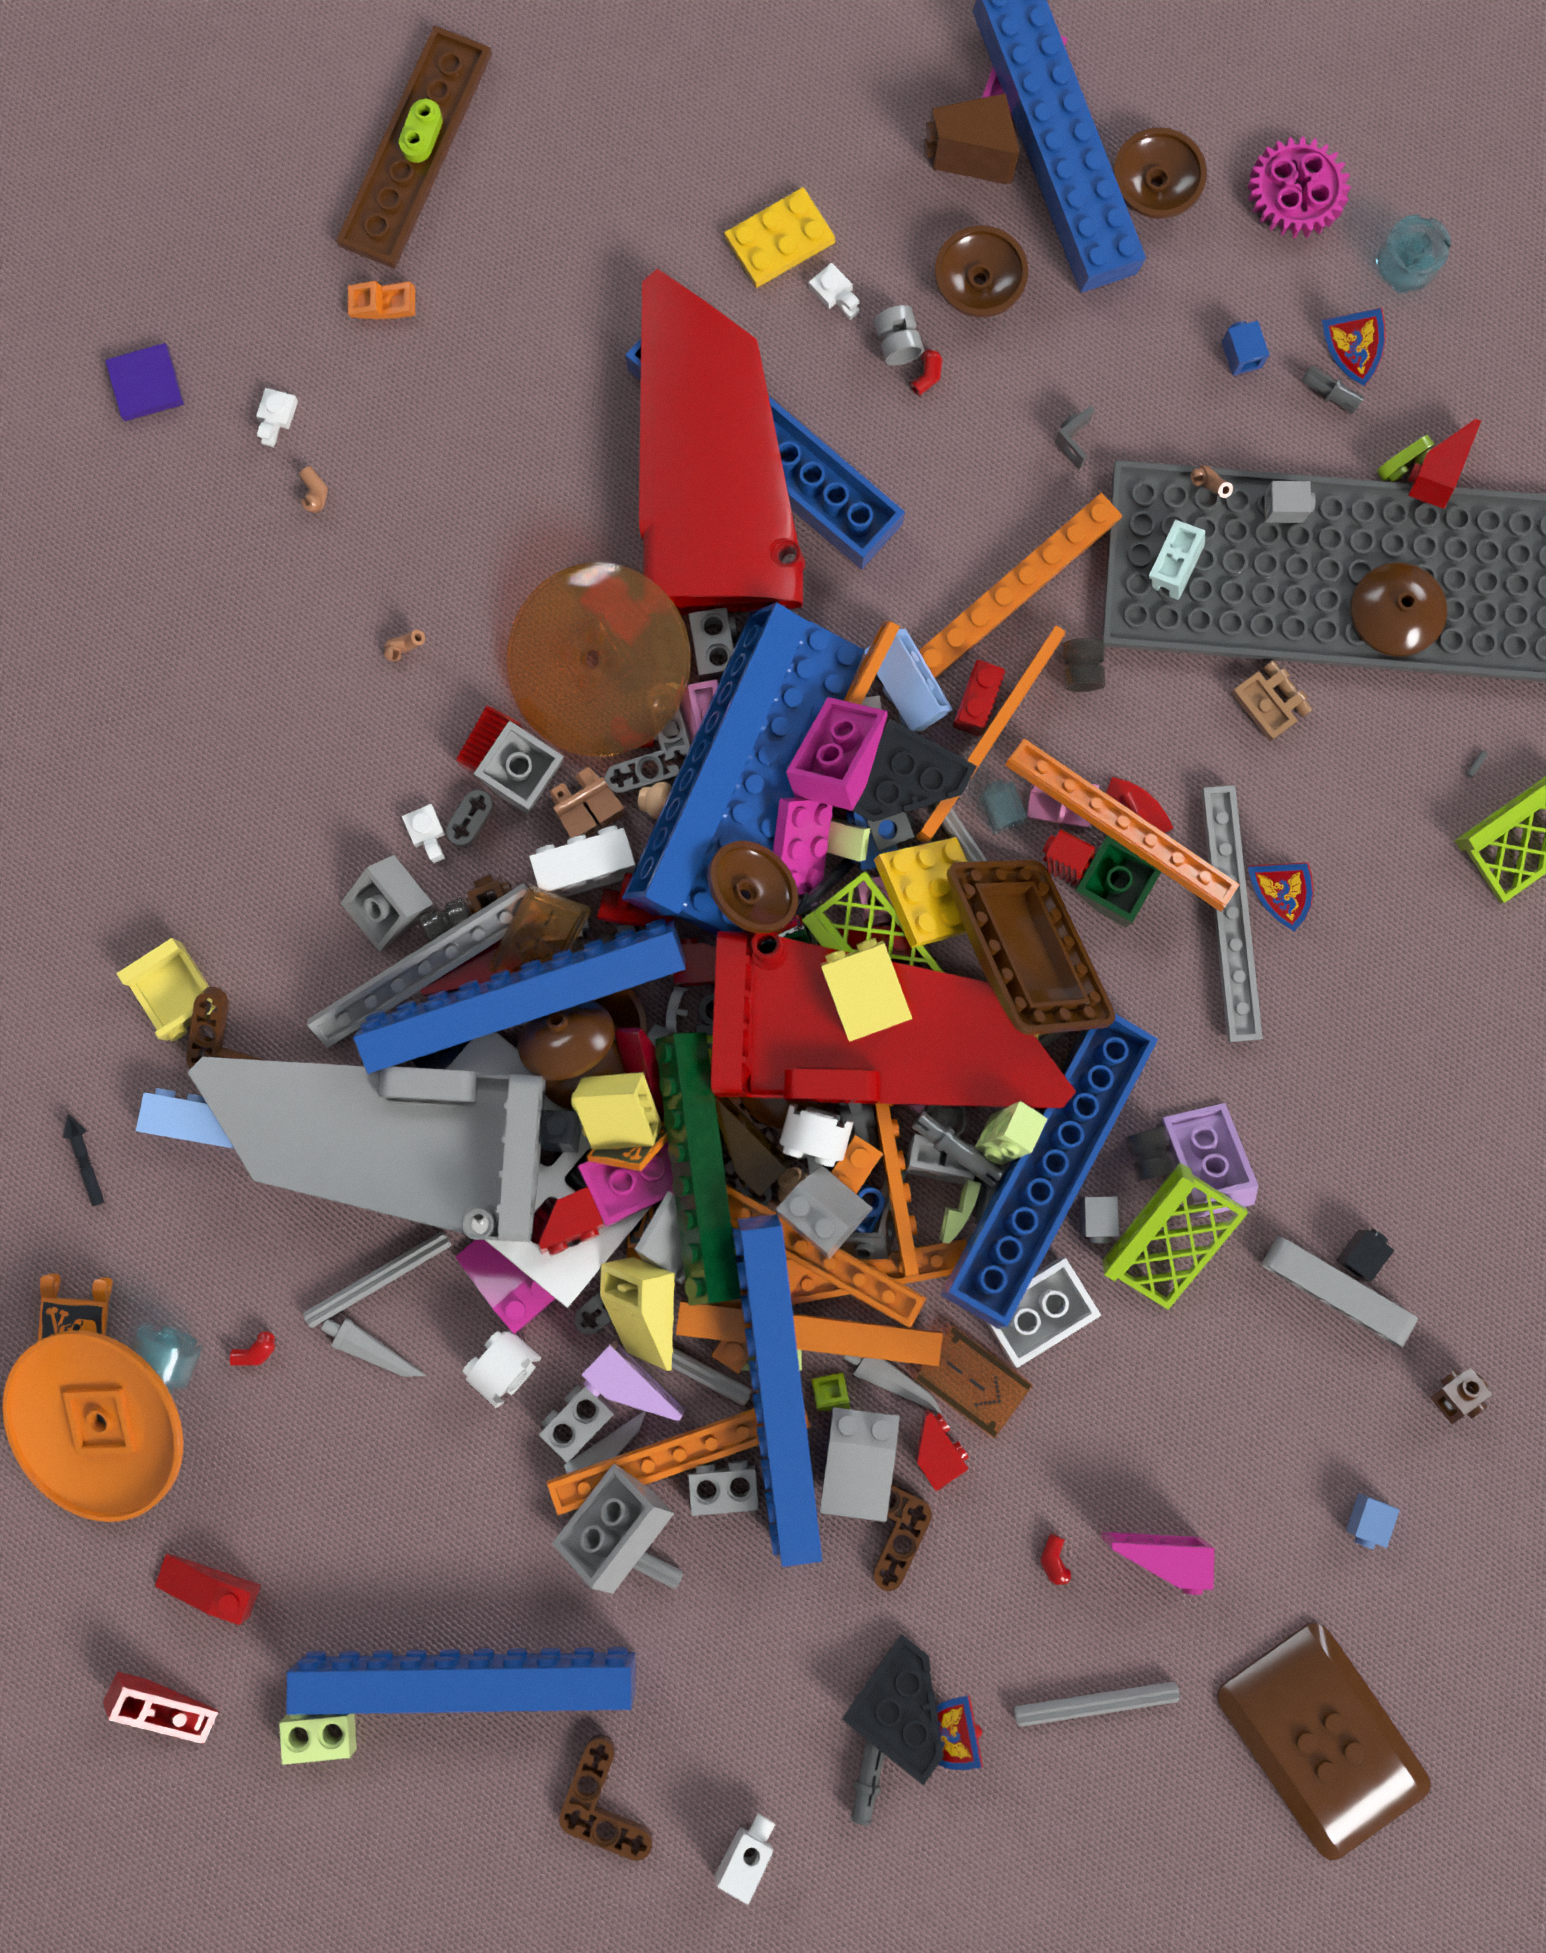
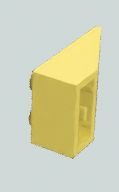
[600,1257,675,1371]

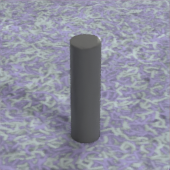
[1466,750,1488,778]

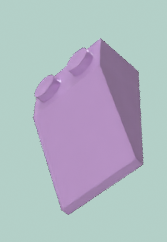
[1162,1103,1258,1219]
[582,1341,685,1421]

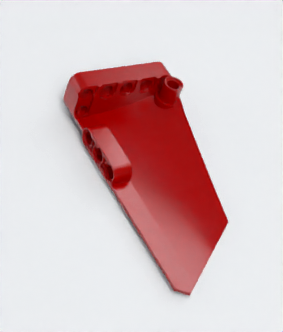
[639,269,806,616]
[711,931,1076,1108]

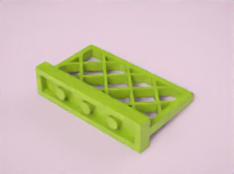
[1454,776,1546,903]
[802,871,945,973]
[1102,1162,1248,1310]

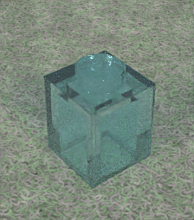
[980,780,1027,834]

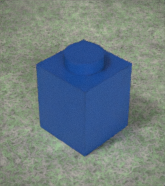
[1221,320,1270,376]

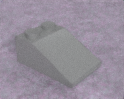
[819,1407,900,1522]

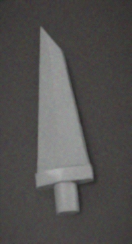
[321,1318,426,1377]
[843,1355,942,1414]
[563,1411,646,1473]

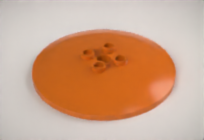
[3,1330,183,1522]

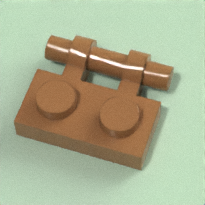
[1231,660,1313,742]

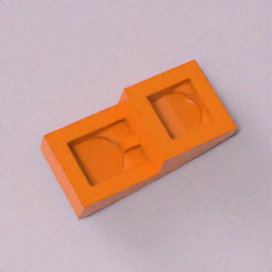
[348,281,416,319]

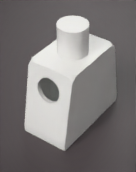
[714,1814,775,1904]

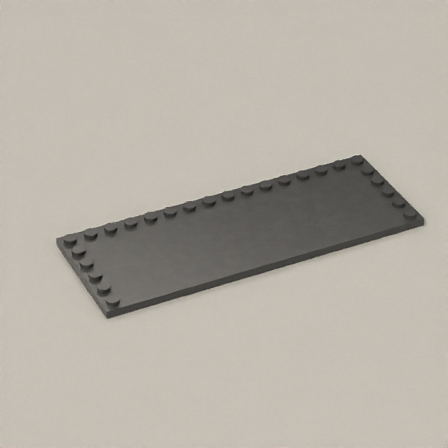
[1101,460,1546,682]

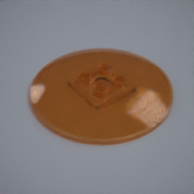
[507,562,690,757]

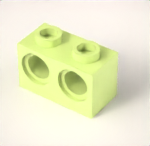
[975,1101,1047,1165]
[279,1714,357,1765]

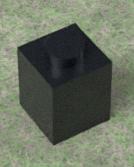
[539,1110,581,1153]
[1336,1228,1394,1282]

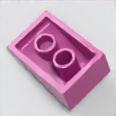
[786,697,887,811]
[455,1239,556,1334]
[1101,1531,1215,1595]

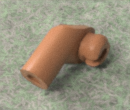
[1190,465,1233,498]
[299,466,328,513]
[384,630,425,661]

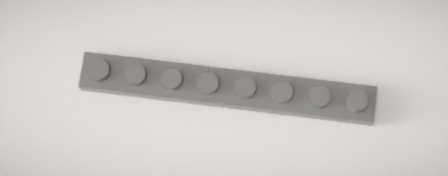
[1201,785,1263,1043]
[307,883,543,1048]

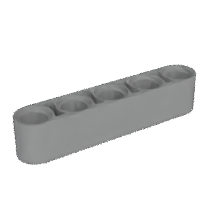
[1261,1236,1418,1348]

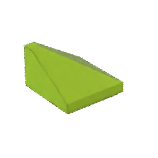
[811,1372,851,1411]

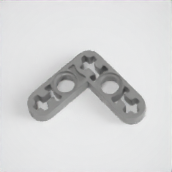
[605,684,692,794]

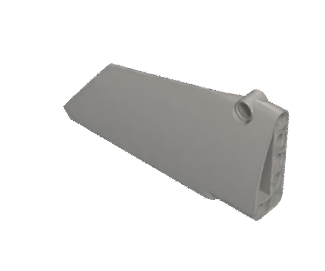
[187,1057,546,1242]

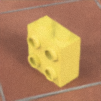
[572,1073,662,1150]

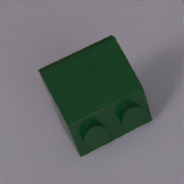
[1075,835,1161,928]

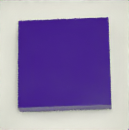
[105,343,185,421]

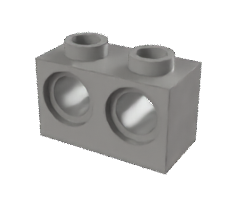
[689,608,737,682]
[904,1134,979,1185]
[539,1385,616,1463]
[688,1460,759,1516]

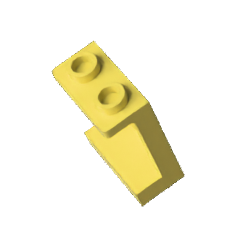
[116,938,216,1042]
[821,938,912,1042]

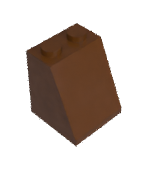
[923,93,1020,184]

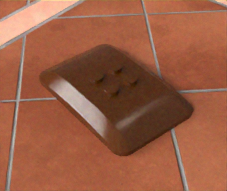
[946,860,1115,1035]
[1217,1623,1431,1860]

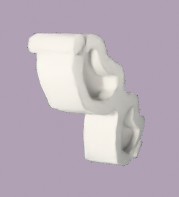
[666,986,689,1034]

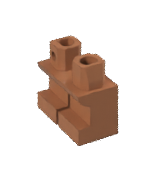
[550,767,626,839]

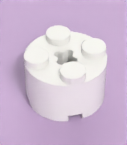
[779,1104,854,1167]
[462,1330,541,1408]

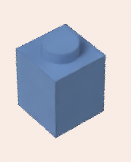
[1346,1493,1400,1550]

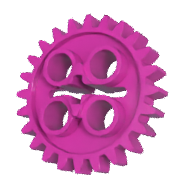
[1247,136,1351,238]

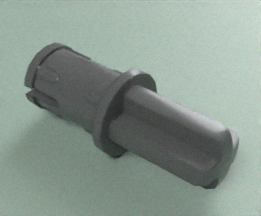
[1302,366,1364,414]

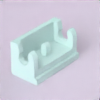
[1149,520,1205,600]

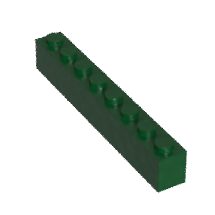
[655,1032,741,1306]

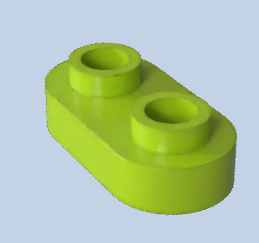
[399,99,443,162]
[1376,435,1436,482]

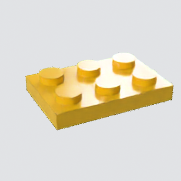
[724,187,835,288]

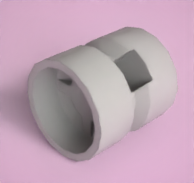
[873,305,924,366]

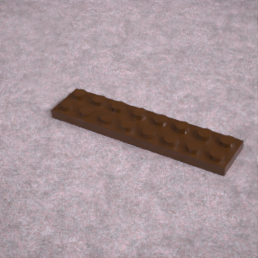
[336,25,492,269]

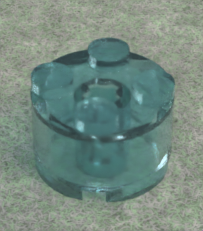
[1376,215,1451,293]
[130,1324,203,1394]

